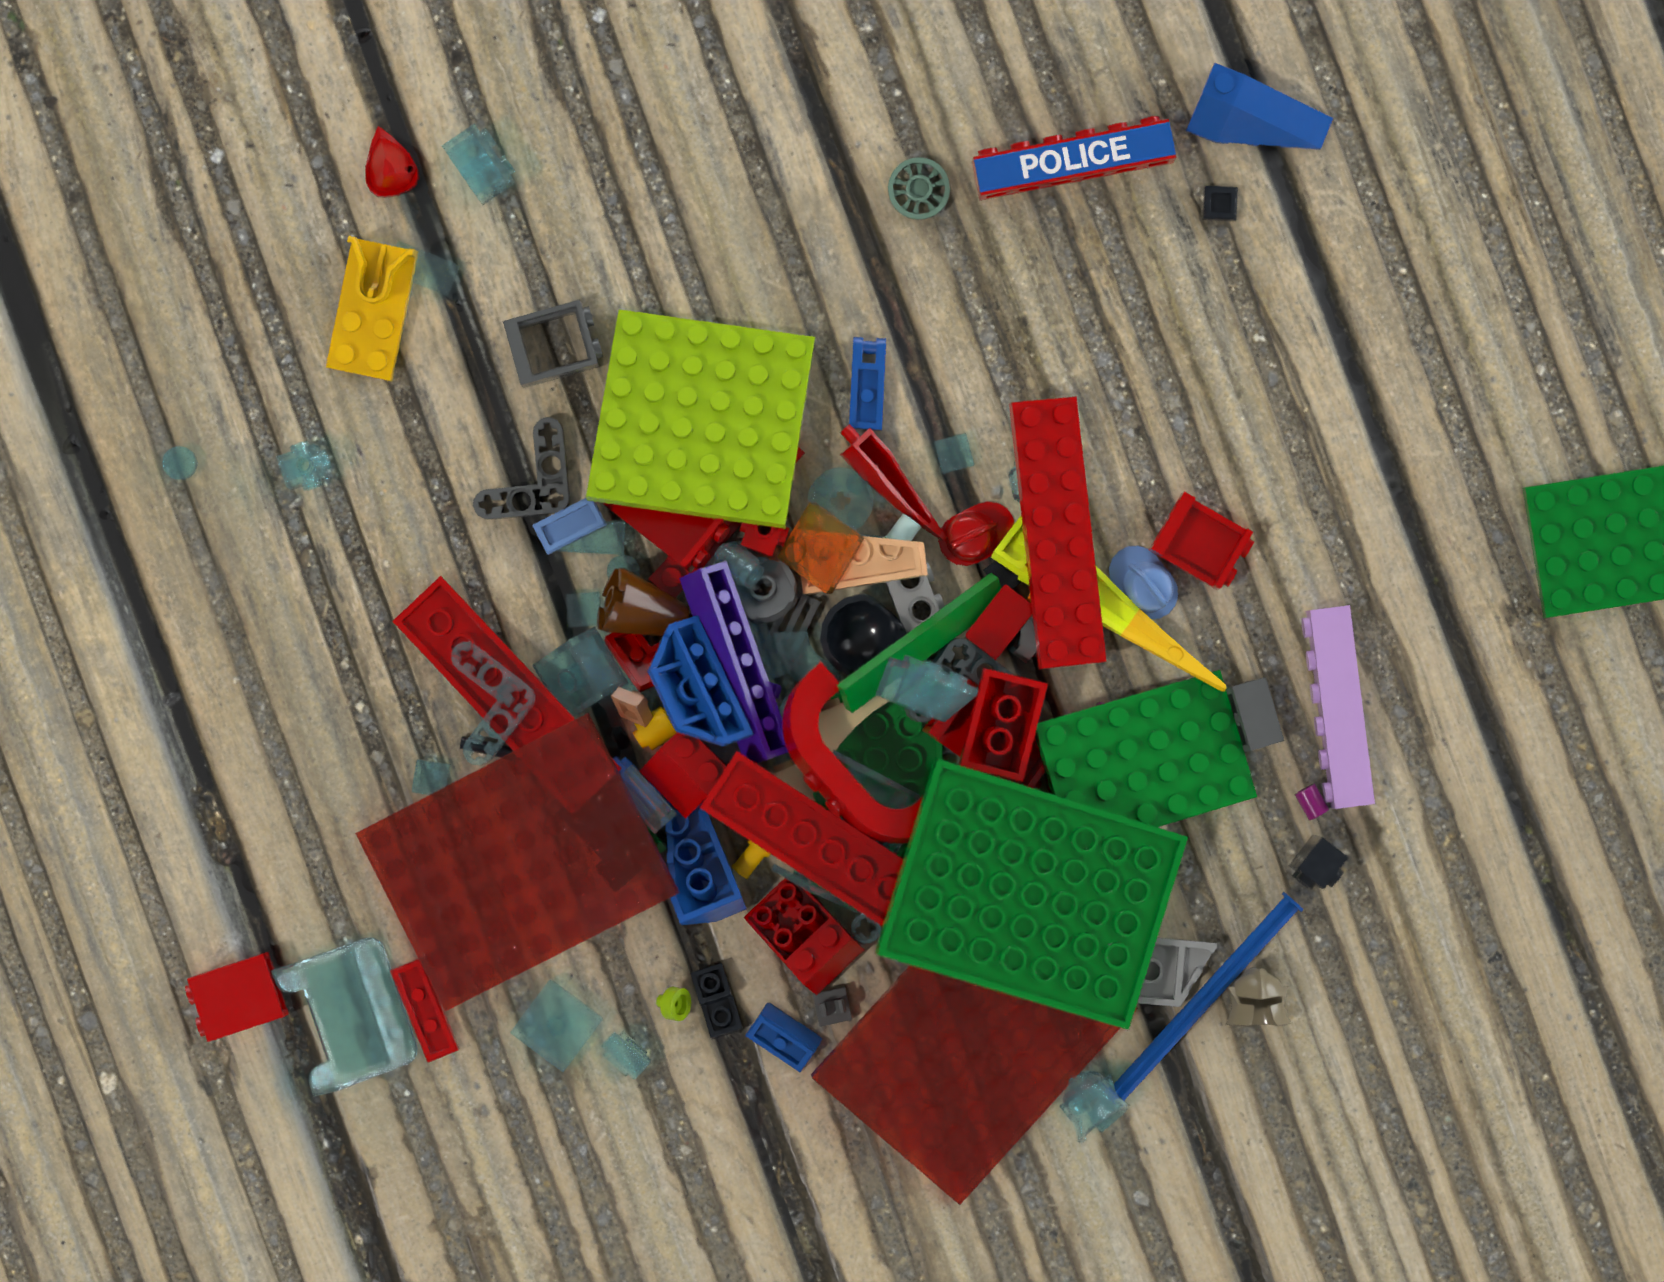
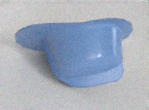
[1109,546,1178,619]

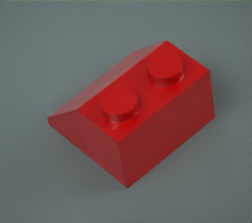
[639,732,727,819]

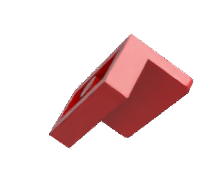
[965,585,1032,661]

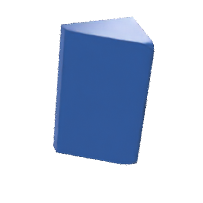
[745,1003,822,1072]

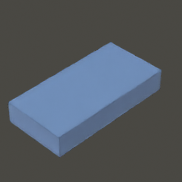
[532,498,607,555]

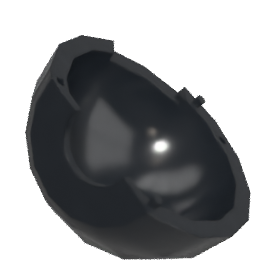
[820,593,906,676]

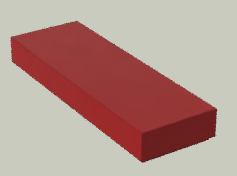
[390,957,459,1063]

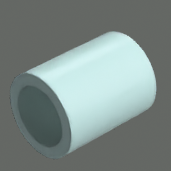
[885,514,921,541]

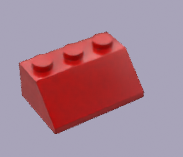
[959,668,1048,782]

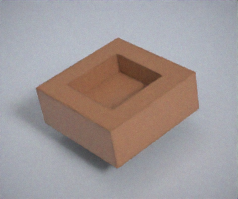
[611,687,653,727]

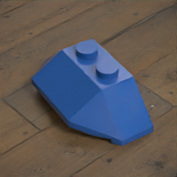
[648,615,753,746]

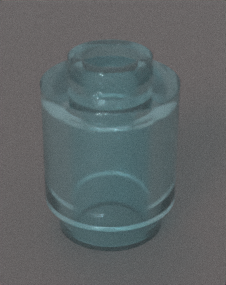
[714,541,764,588]
[601,1031,651,1080]

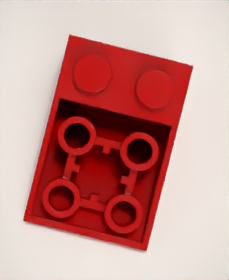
[743,872,865,995]

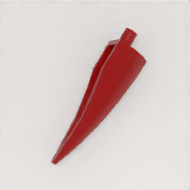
[840,424,947,541]

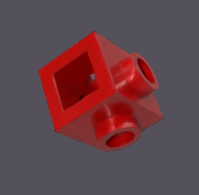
[739,523,790,558]

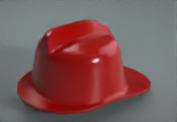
[938,501,1015,566]

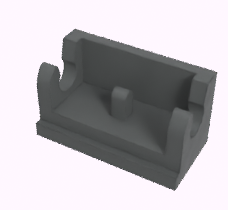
[1226,677,1284,752]

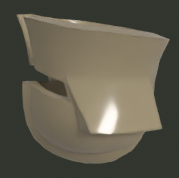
[1226,968,1292,1027]

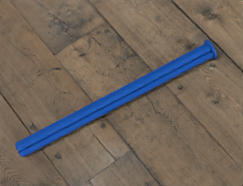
[1110,892,1304,1101]

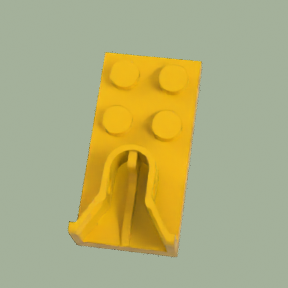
[326,236,419,381]

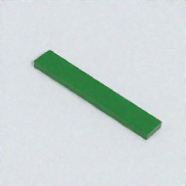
[837,573,1001,713]

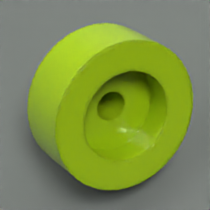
[656,986,692,1021]

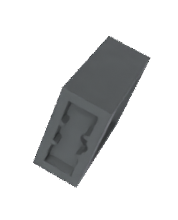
[503,300,603,388]

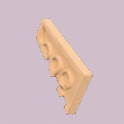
[796,529,928,595]

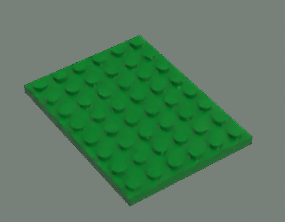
[875,758,1188,1030]

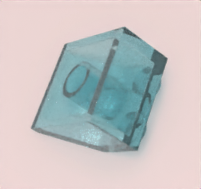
[532,626,629,717]

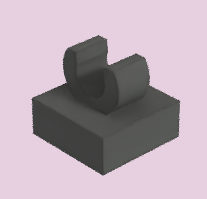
[813,986,852,1027]

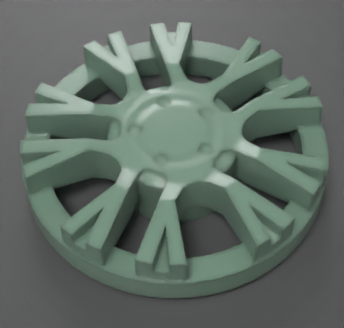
[888,157,950,220]

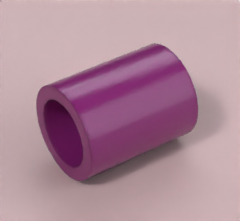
[1294,783,1329,821]

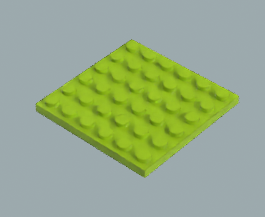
[586,309,815,529]

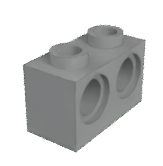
[885,562,945,634]

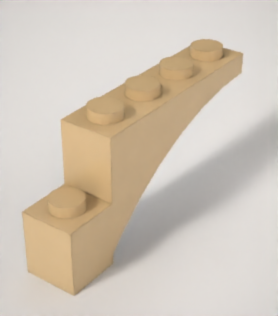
[773,676,914,801]

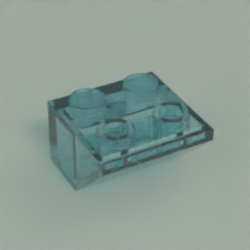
[876,655,979,722]

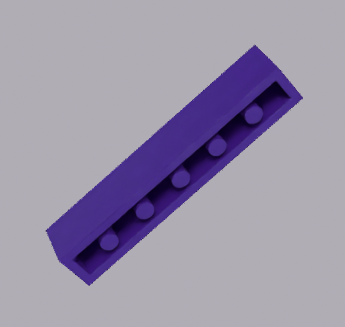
[679,561,788,764]

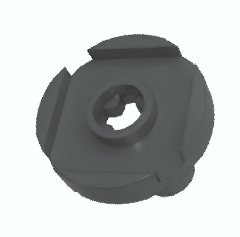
[734,557,797,625]

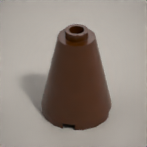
[597,567,693,636]

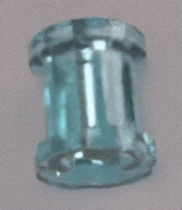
[851,913,881,943]

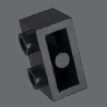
[1288,835,1349,890]

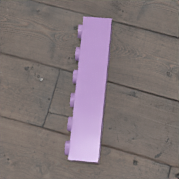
[1302,605,1375,809]

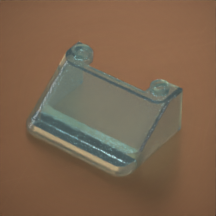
[271,937,418,1097]

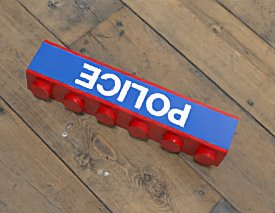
[972,116,1177,201]

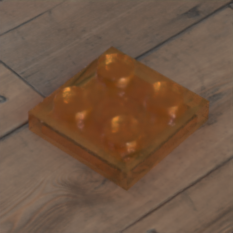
[777,502,865,594]

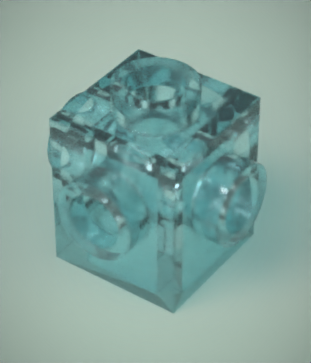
[276,441,332,491]

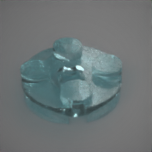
[807,467,874,534]

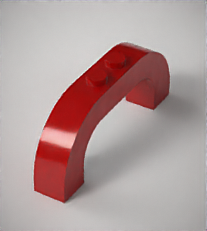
[782,662,924,844]

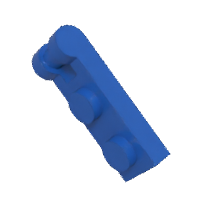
[849,337,886,431]

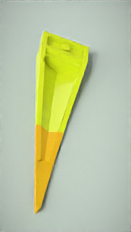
[991,516,1227,692]

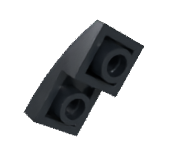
[690,963,744,1040]

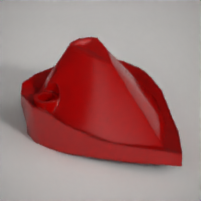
[365,126,419,198]

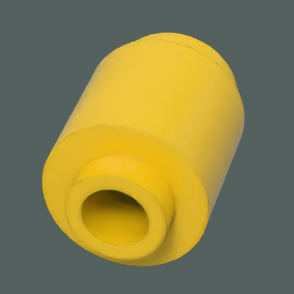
[632,706,677,751]

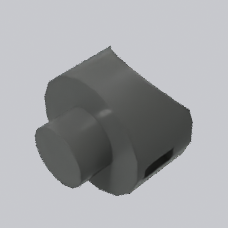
[1007,614,1037,664]

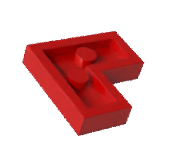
[604,633,660,693]

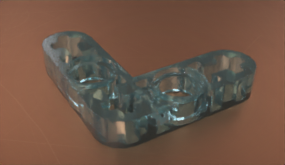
[451,642,536,766]

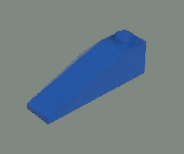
[1186,63,1333,150]
[664,797,747,925]

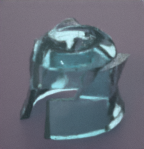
[1059,1070,1130,1143]

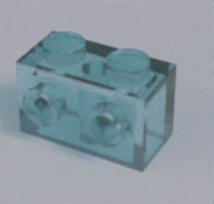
[442,123,515,205]

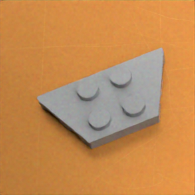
[1137,937,1217,1007]

